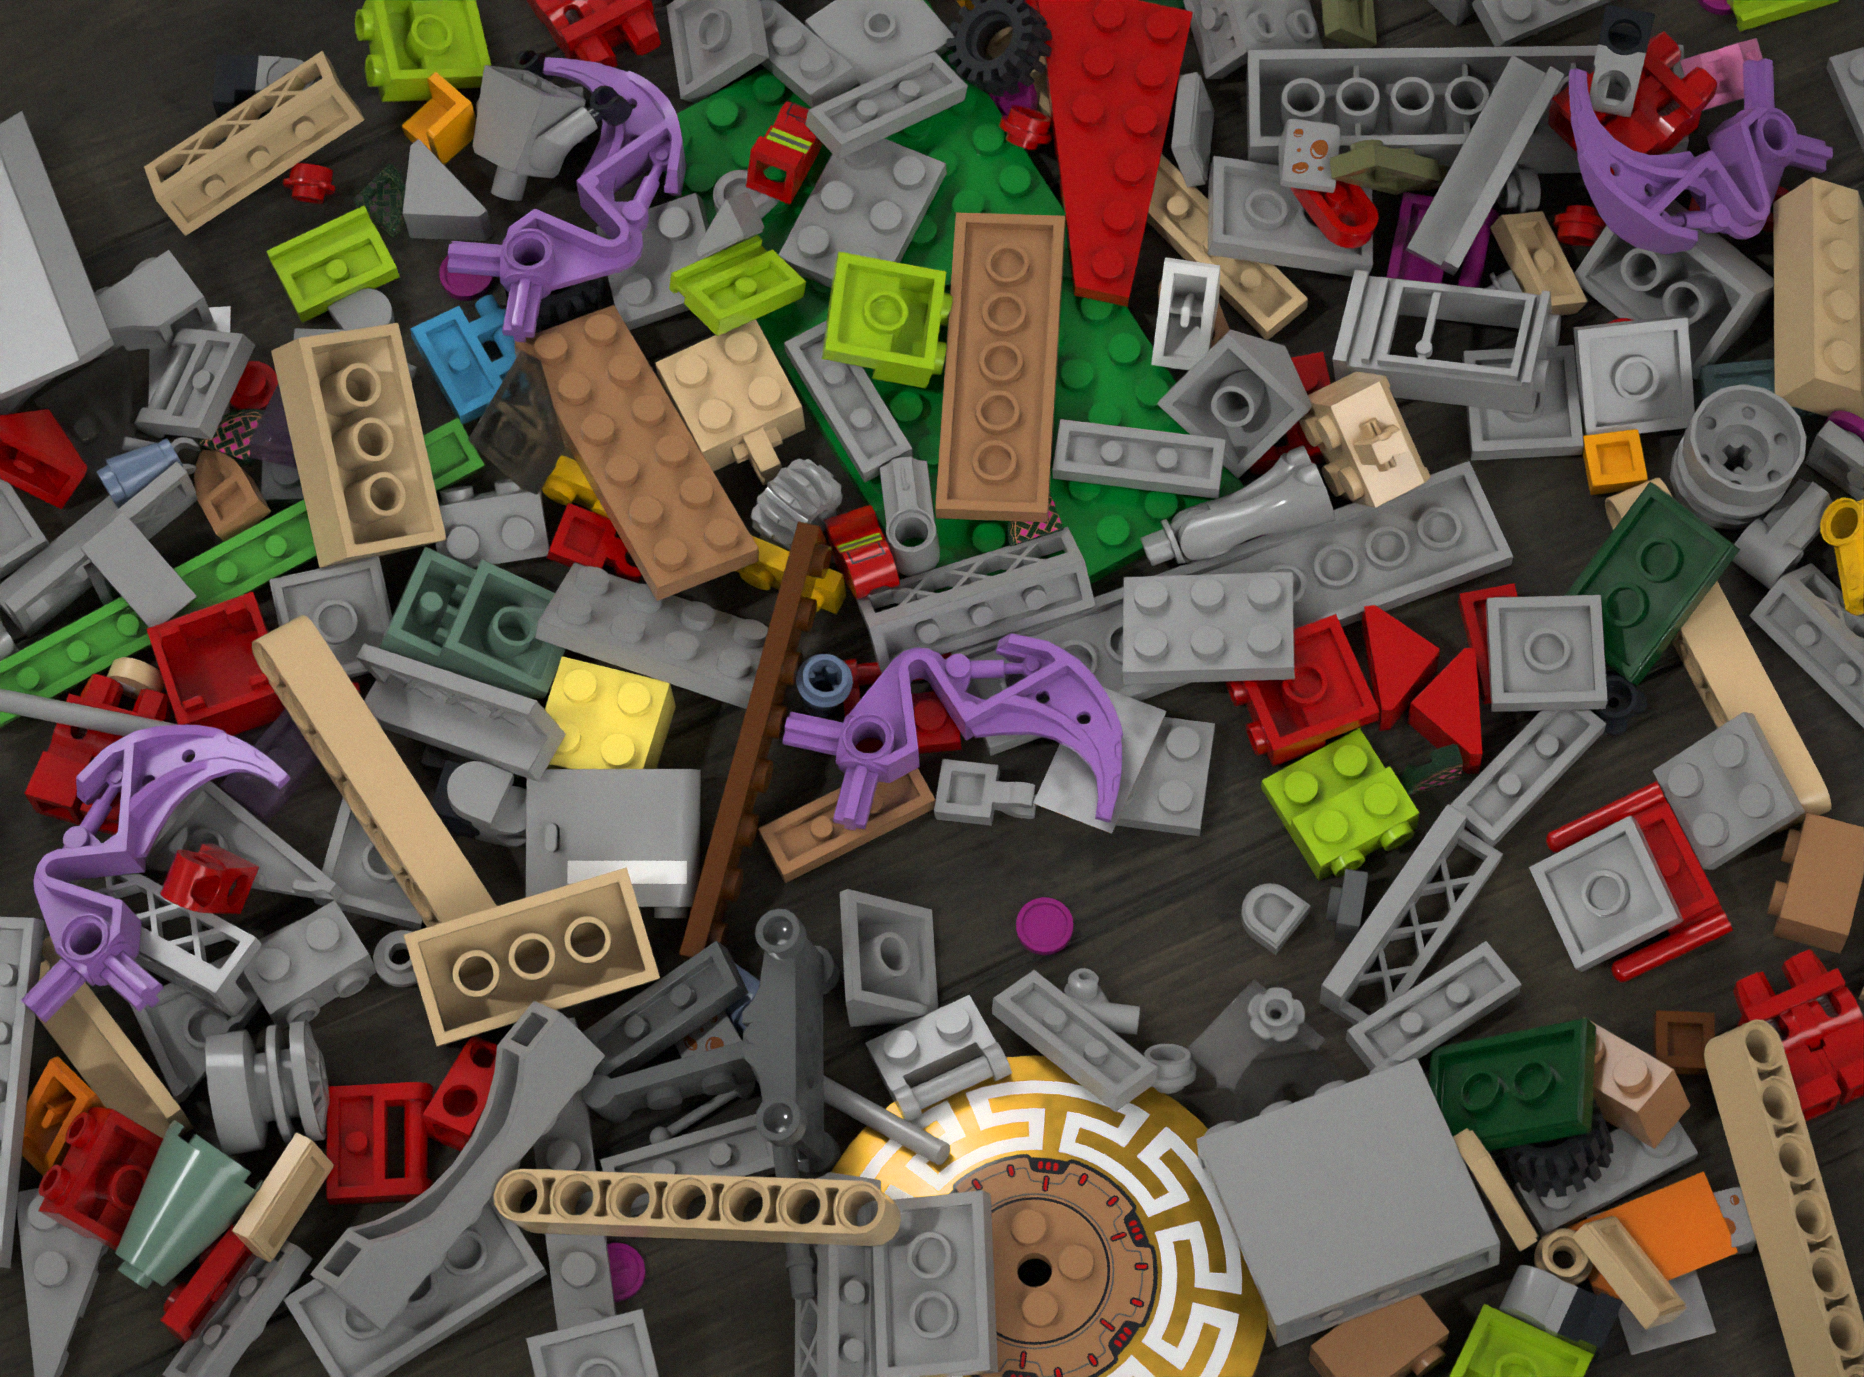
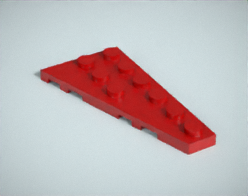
[1036,0,1193,307]

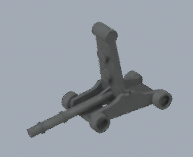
[582,908,841,1300]

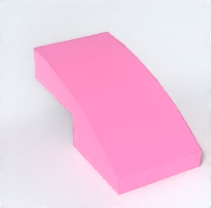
[1680,38,1763,111]

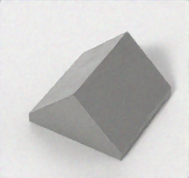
[1157,329,1312,478]
[840,889,938,1027]

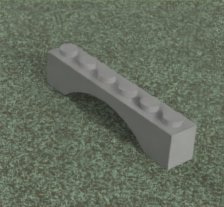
[0,250,213,415]
[310,1001,605,1331]

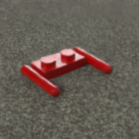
[1546,781,1733,983]

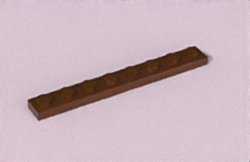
[679,521,831,962]

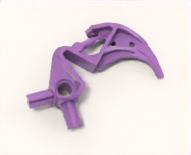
[447,57,686,342]
[1569,58,1833,255]
[783,633,1123,831]
[21,725,291,1023]

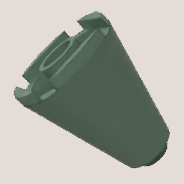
[115,1120,264,1290]

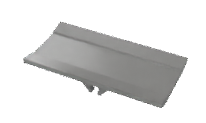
[0,111,115,400]

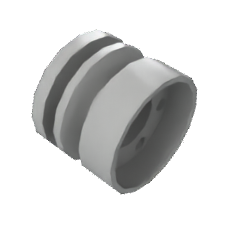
[1670,384,1807,531]
[205,1019,330,1155]

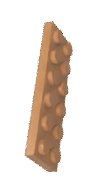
[935,212,1066,522]
[515,305,759,601]

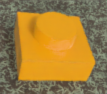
[1582,429,1648,495]

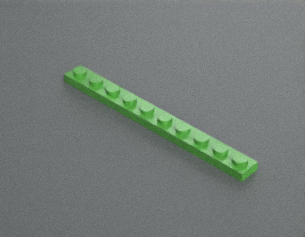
[0,417,484,728]

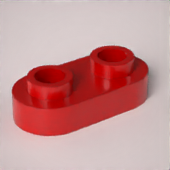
[1291,180,1378,248]

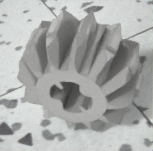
[751,459,843,551]

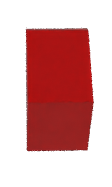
[0,409,88,510]
[1361,605,1440,731]
[1408,648,1482,774]

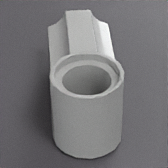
[879,456,940,577]
[1732,479,1833,590]

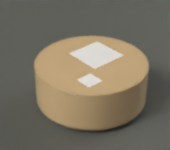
[107,657,165,700]

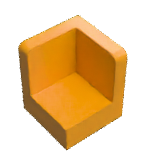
[402,72,476,165]

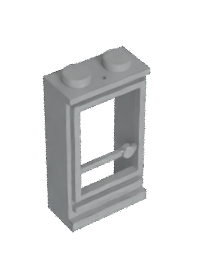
[1333,270,1561,414]

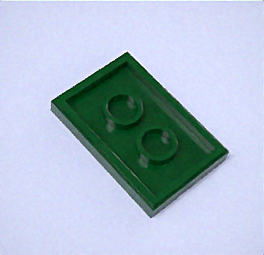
[1565,482,1741,685]
[1429,1018,1596,1151]

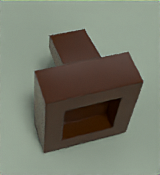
[1653,1010,1715,1075]

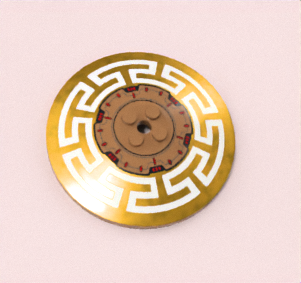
[816,1055,1268,1377]

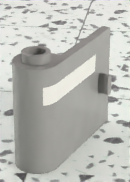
[526,769,701,918]

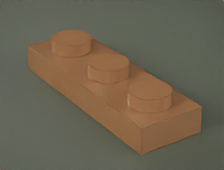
[758,768,936,883]

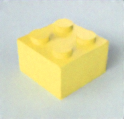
[545,656,676,769]

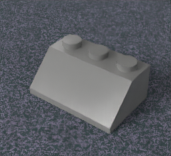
[1574,191,1774,380]

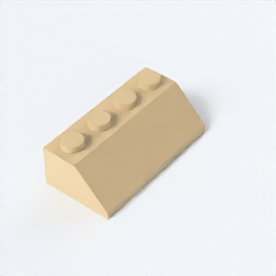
[1773,177,1864,420]
[271,323,447,568]
[404,867,660,1046]

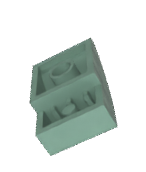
[379,547,565,699]

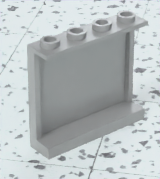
[1197,1058,1500,1347]

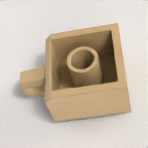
[655,319,805,485]
[1299,371,1431,508]

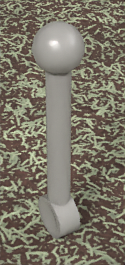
[650,1082,756,1144]

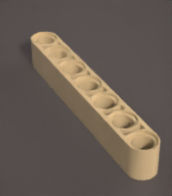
[1605,477,1831,833]
[252,615,497,927]
[1704,1019,1864,1377]
[494,1169,901,1246]

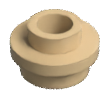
[1534,1229,1593,1286]

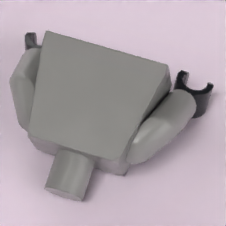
[473,50,632,201]

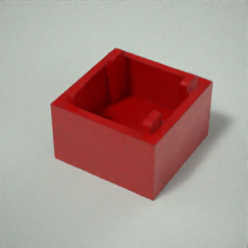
[146,591,290,736]

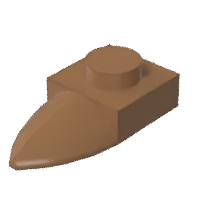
[194,450,271,542]

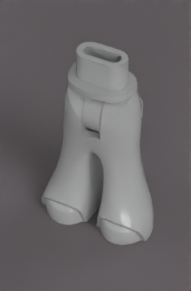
[1140,445,1336,566]

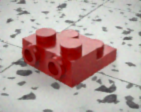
[1225,614,1380,767]
[38,1107,163,1251]

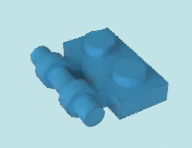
[410,295,536,425]

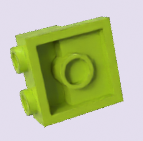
[355,0,491,102]
[821,252,953,388]
[1261,728,1419,881]
[1449,1304,1594,1377]

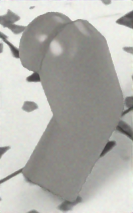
[1064,968,1140,1035]

